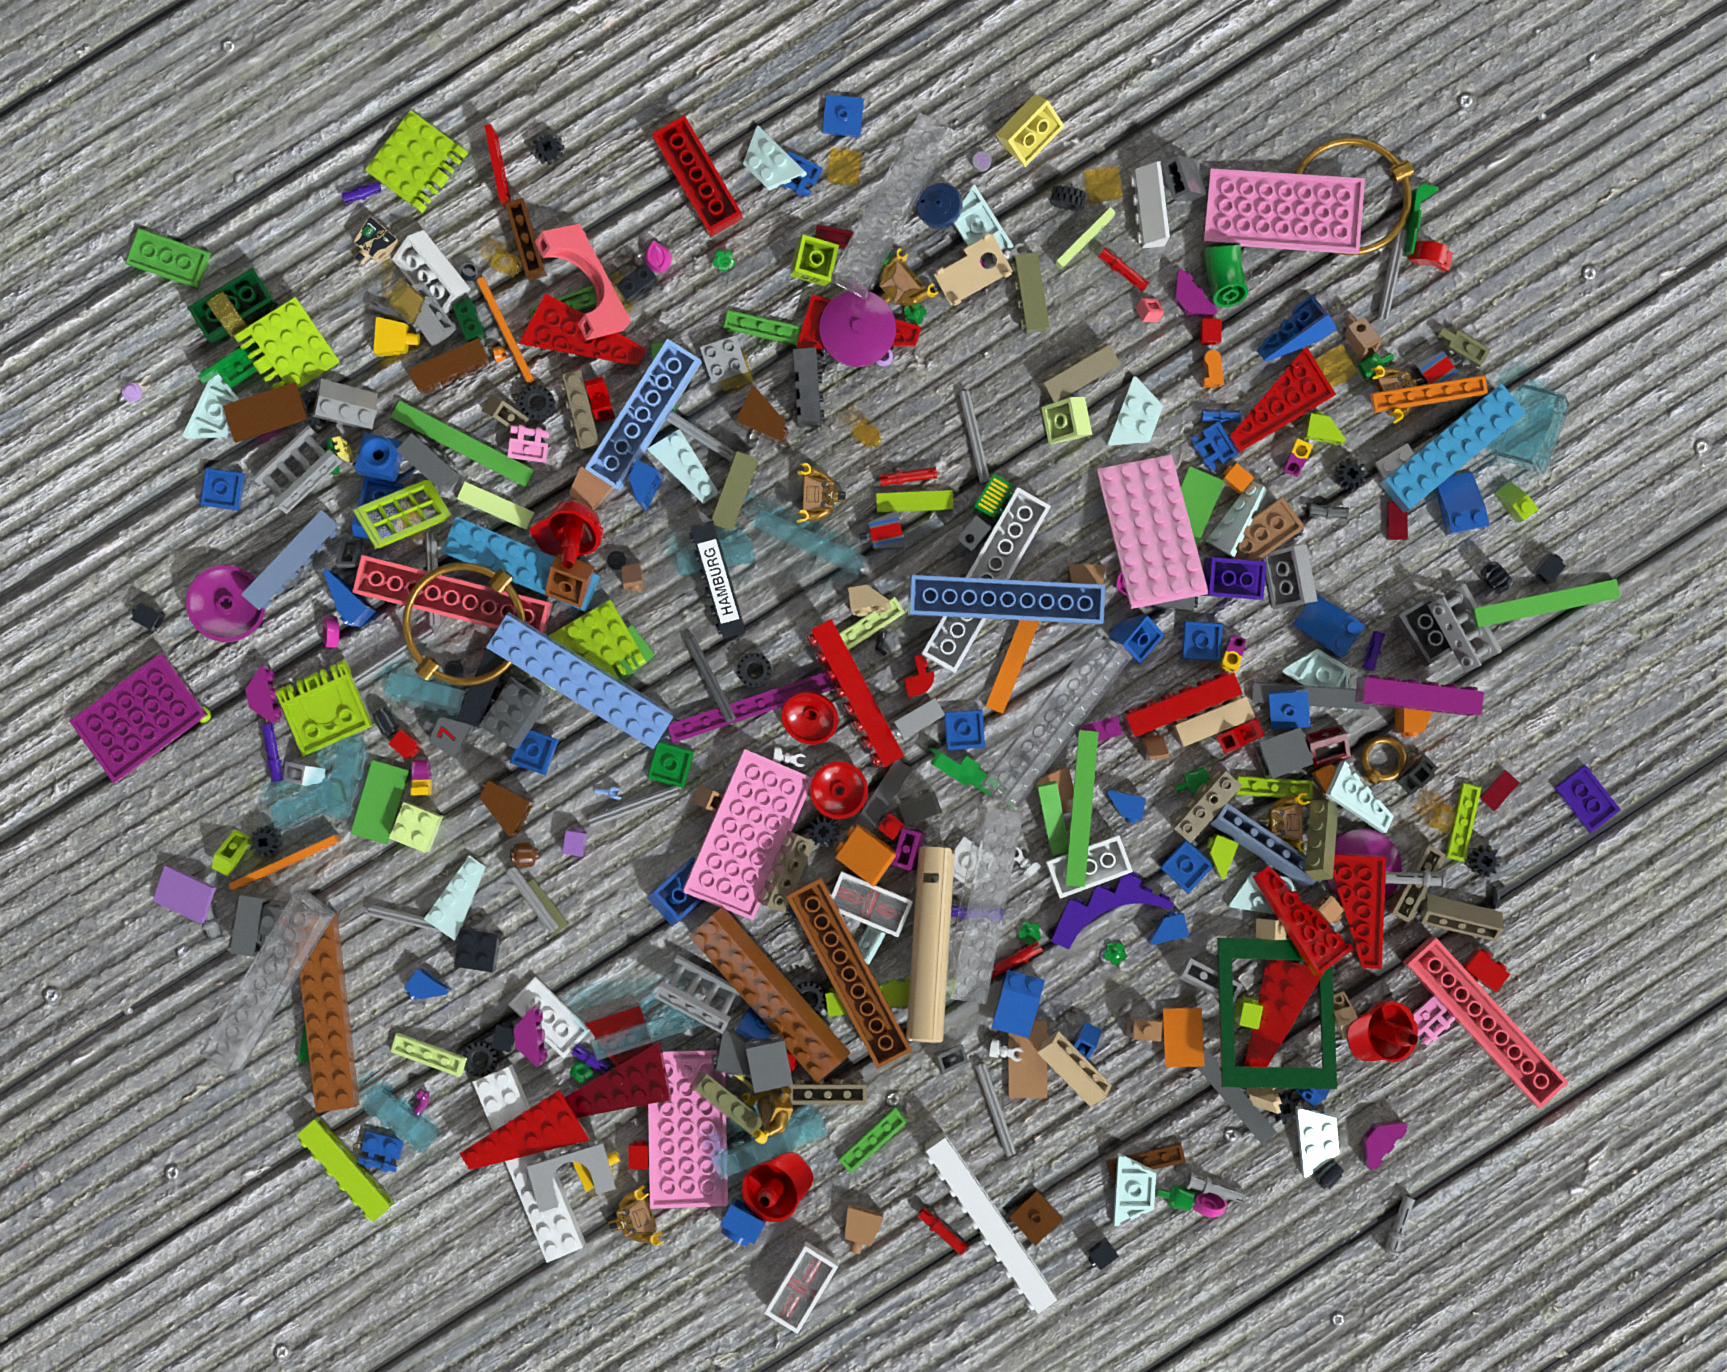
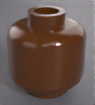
[510,842,539,868]

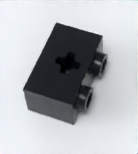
[615,262,658,305]

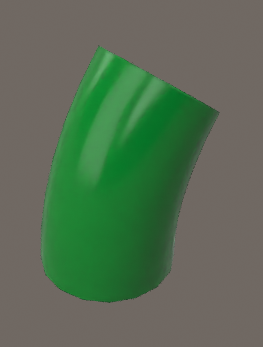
[1204,244,1248,308]

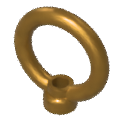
[1361,736,1407,785]

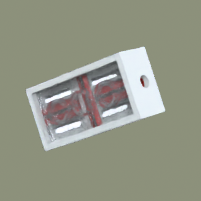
[832,871,913,937]
[764,1241,839,1334]

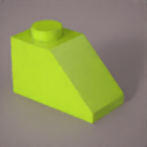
[1303,411,1345,445]
[1494,482,1539,523]
[212,829,252,877]
[1206,834,1239,879]

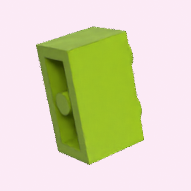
[1234,996,1263,1029]

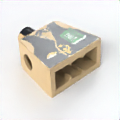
[354,216,401,265]

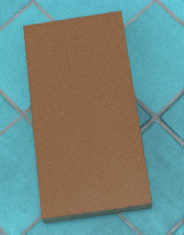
[1229,496,1305,561]
[1008,1020,1047,1098]

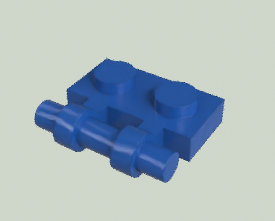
[781,151,823,198]
[1191,422,1239,471]
[358,1130,405,1173]

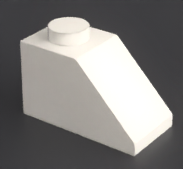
[283,762,325,788]

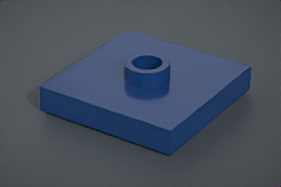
[822,94,864,137]
[200,467,245,511]
[1181,621,1223,662]
[1269,689,1310,730]
[944,709,985,750]
[509,729,559,776]
[1159,839,1214,894]
[735,1007,774,1040]

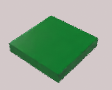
[647,741,695,788]

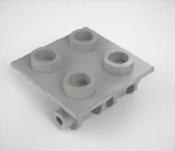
[700,335,748,383]

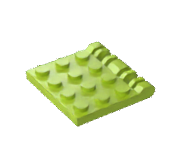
[365,110,468,213]
[234,296,340,390]
[549,600,647,679]
[276,659,373,757]

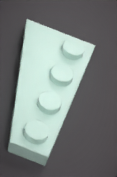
[647,429,718,504]
[1206,481,1267,557]
[1326,761,1394,833]
[424,856,486,941]

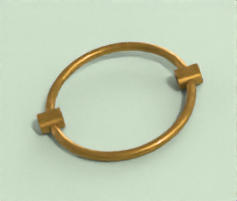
[1294,137,1414,256]
[403,562,526,686]

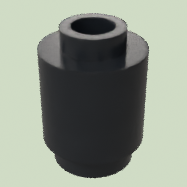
[372,707,399,737]
[1316,1161,1345,1190]

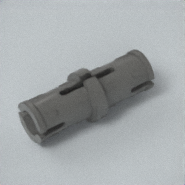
[369,299,409,324]
[1308,504,1349,520]

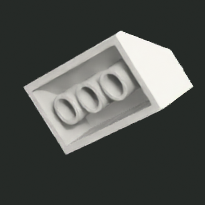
[1130,161,1170,249]
[392,230,470,313]
[1045,835,1133,898]

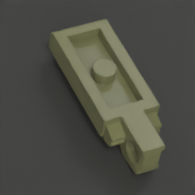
[1436,328,1490,367]

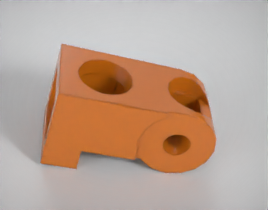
[1202,350,1224,388]

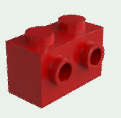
[1462,949,1511,992]

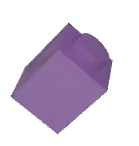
[562,827,587,857]

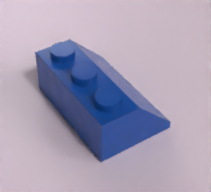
[628,460,663,512]

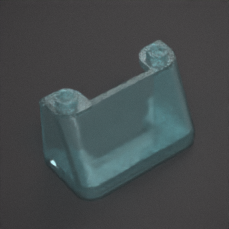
[1492,383,1569,475]

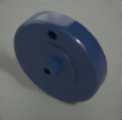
[917,183,963,229]

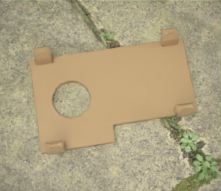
[934,232,1013,306]

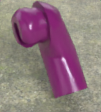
[412,1088,429,1116]

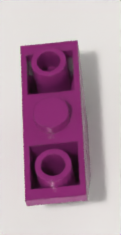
[1173,268,1218,318]
[245,666,282,723]
[513,1004,548,1066]
[1362,1121,1408,1171]

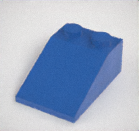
[1436,472,1490,536]
[352,477,403,544]
[323,568,376,627]
[1292,594,1365,658]
[647,856,702,926]
[991,970,1045,1038]

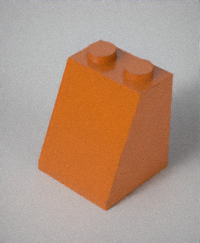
[1395,707,1433,737]
[834,823,896,887]

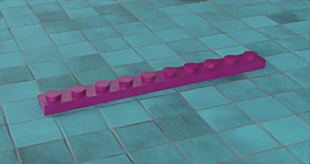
[668,673,835,743]

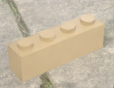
[1173,695,1255,747]
[1037,1031,1112,1107]

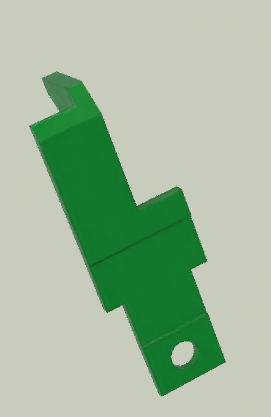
[1403,184,1438,257]
[928,746,999,796]

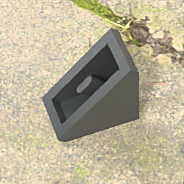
[336,540,362,570]
[934,1044,968,1075]

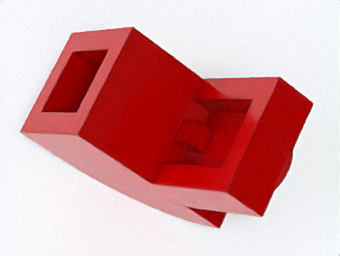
[1408,241,1453,271]
[584,376,615,423]
[904,654,934,698]
[1216,718,1265,754]

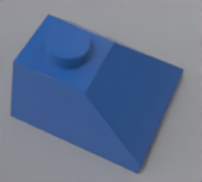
[1108,614,1164,664]

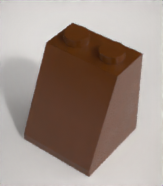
[736,386,789,445]
[479,780,535,837]

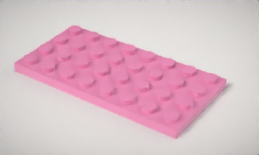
[1204,169,1365,254]
[1097,454,1208,609]
[682,749,813,920]
[648,1049,728,1209]

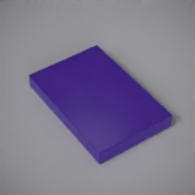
[1553,764,1621,833]

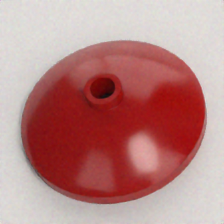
[781,691,839,745]
[810,761,868,819]

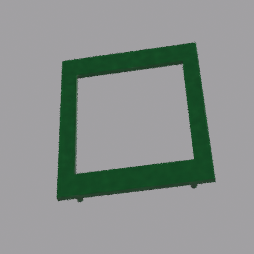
[1216,937,1337,1089]

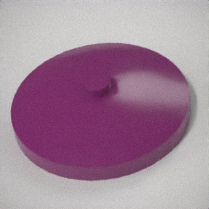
[819,290,896,367]
[186,565,265,643]
[1326,829,1402,899]

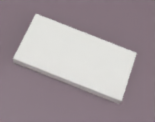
[508,976,590,1058]

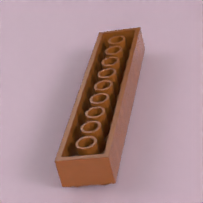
[786,876,912,1069]
[689,907,851,1082]
[293,913,360,1113]

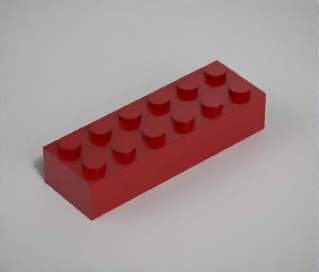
[652,115,743,238]
[1122,671,1243,738]

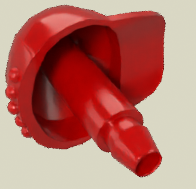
[529,499,604,569]
[1346,1000,1419,1063]
[741,1152,814,1222]

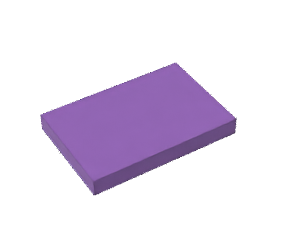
[153,865,216,924]

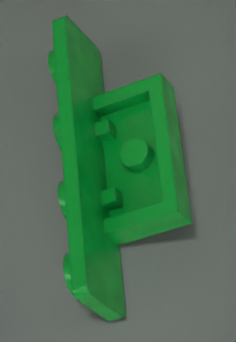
[198,337,259,389]

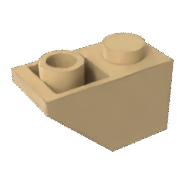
[848,585,891,616]
[1256,918,1291,940]
[1334,991,1358,1040]
[1247,1088,1282,1114]

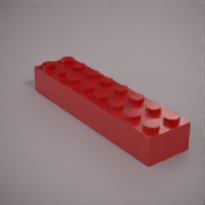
[806,619,904,767]

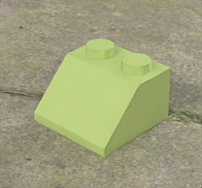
[1041,397,1092,444]

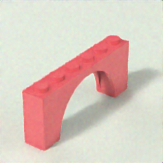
[535,224,631,340]

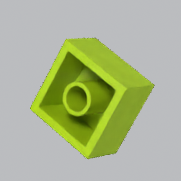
[789,234,839,287]

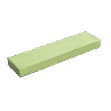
[1055,207,1115,269]
[457,482,535,530]
[839,597,905,651]
[390,1033,467,1077]

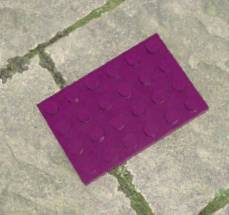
[69,653,208,783]

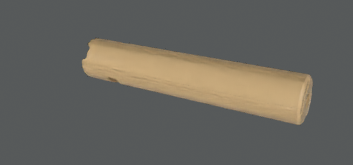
[906,847,955,1043]

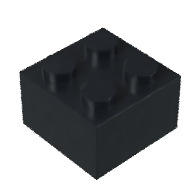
[454,927,502,973]

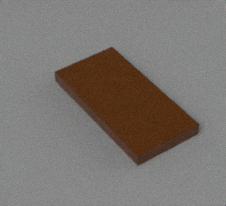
[223,382,308,443]

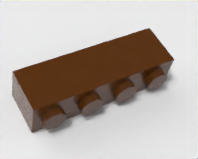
[505,198,548,281]
[408,338,491,394]

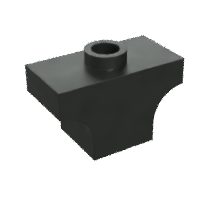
[1396,755,1438,795]

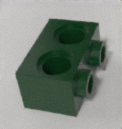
[452,298,488,342]

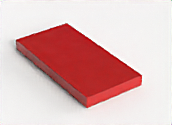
[484,124,511,210]

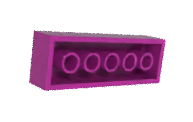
[1355,674,1484,716]

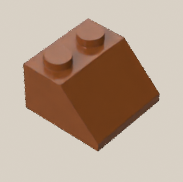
[545,553,595,608]

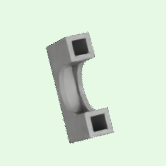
[892,698,945,740]
[527,1139,616,1213]

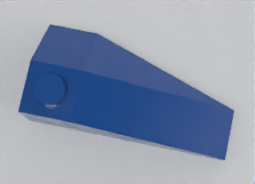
[1257,294,1337,362]

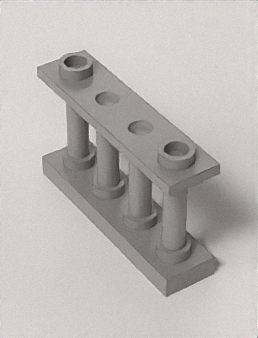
[253,426,342,514]
[1428,584,1502,673]
[654,955,742,1034]

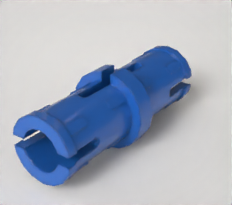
[1201,408,1241,423]

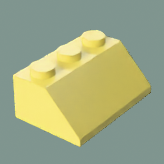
[995,94,1065,167]

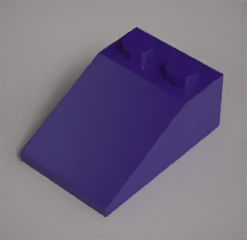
[1201,557,1267,600]

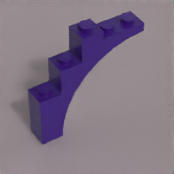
[1050,872,1174,949]

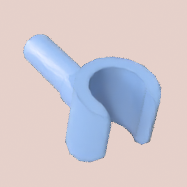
[595,787,623,800]

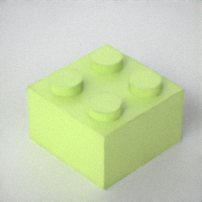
[389,802,444,852]

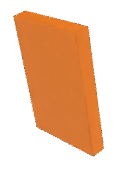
[1163,1008,1204,1067]

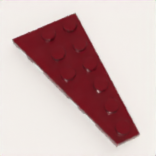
[565,1042,672,1118]

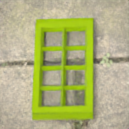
[353,479,452,549]

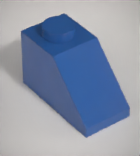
[1106,790,1146,824]
[1148,910,1189,945]
[404,968,452,1000]
[1072,1022,1102,1060]

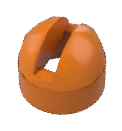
[492,347,507,363]

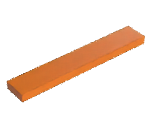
[477,277,536,385]
[1370,375,1488,413]
[985,620,1040,714]
[229,835,341,890]

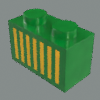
[973,474,1014,520]

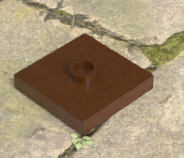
[1009,1190,1064,1246]

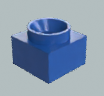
[354,432,403,483]
[720,1197,766,1246]

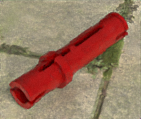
[1098,247,1150,292]
[879,466,937,486]
[987,940,1043,979]
[917,1207,968,1255]

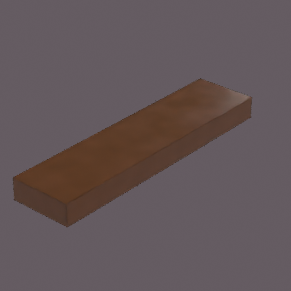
[1106,1142,1186,1180]

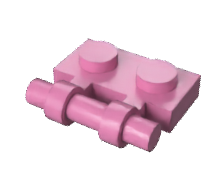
[507,424,549,463]
[1412,995,1455,1046]

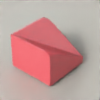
[1136,298,1164,322]

